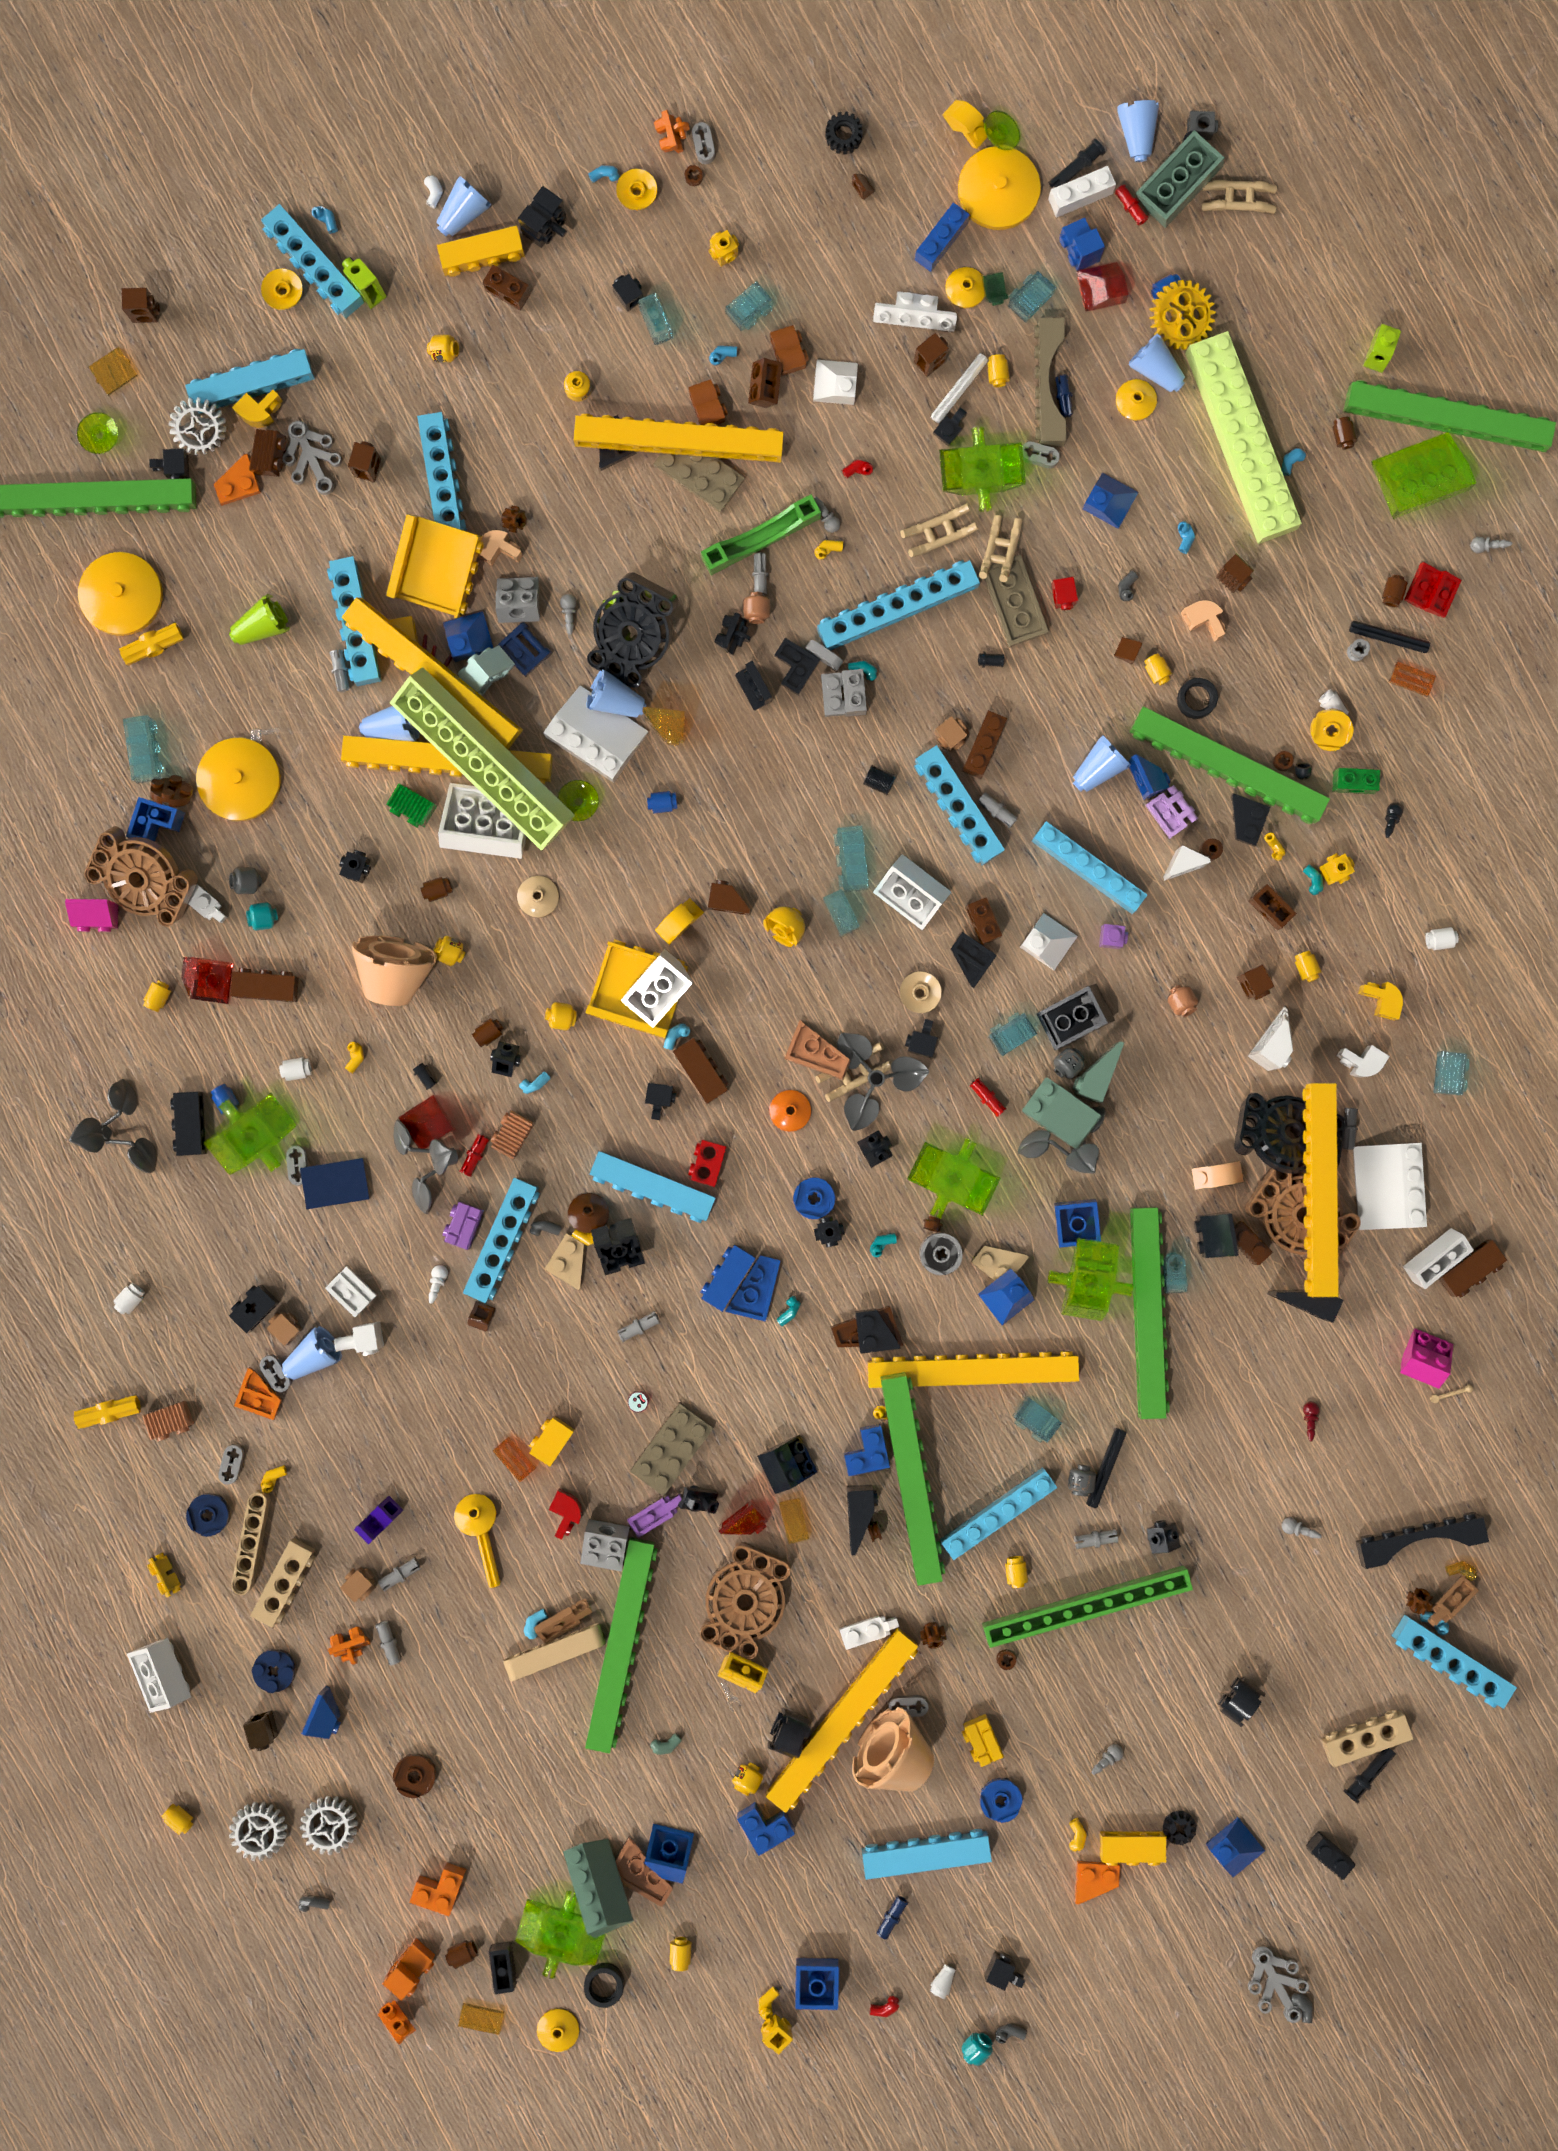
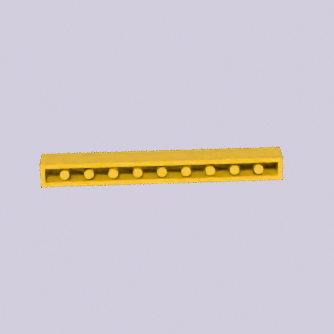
[574,414,783,463]
[341,597,523,750]
[341,735,553,785]
[1303,1083,1338,1297]
[867,1351,1079,1388]
[766,1627,918,1813]

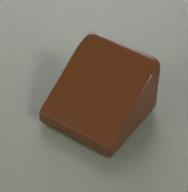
[852,173,875,200]
[1114,637,1142,664]
[467,1301,495,1332]

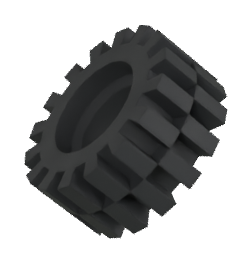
[825,112,863,155]

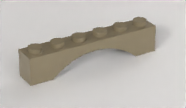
[1034,318,1066,447]

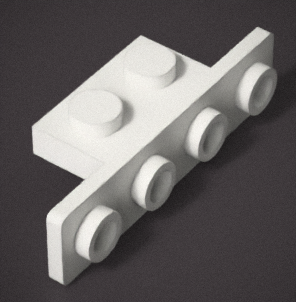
[873,292,957,332]

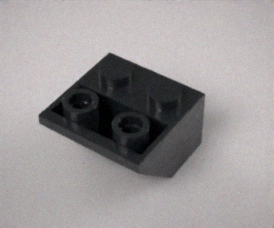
[757,1434,818,1494]

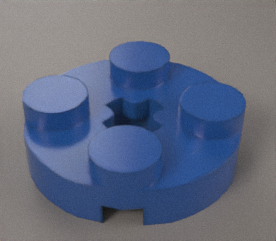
[793,1178,835,1219]
[980,1778,1022,1823]

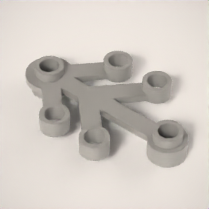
[283,421,342,495]
[1248,1946,1309,2023]

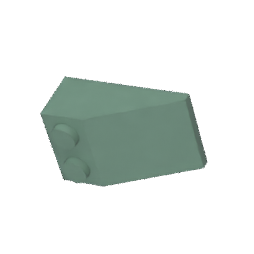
[1072,1041,1124,1103]
[1022,1077,1102,1149]

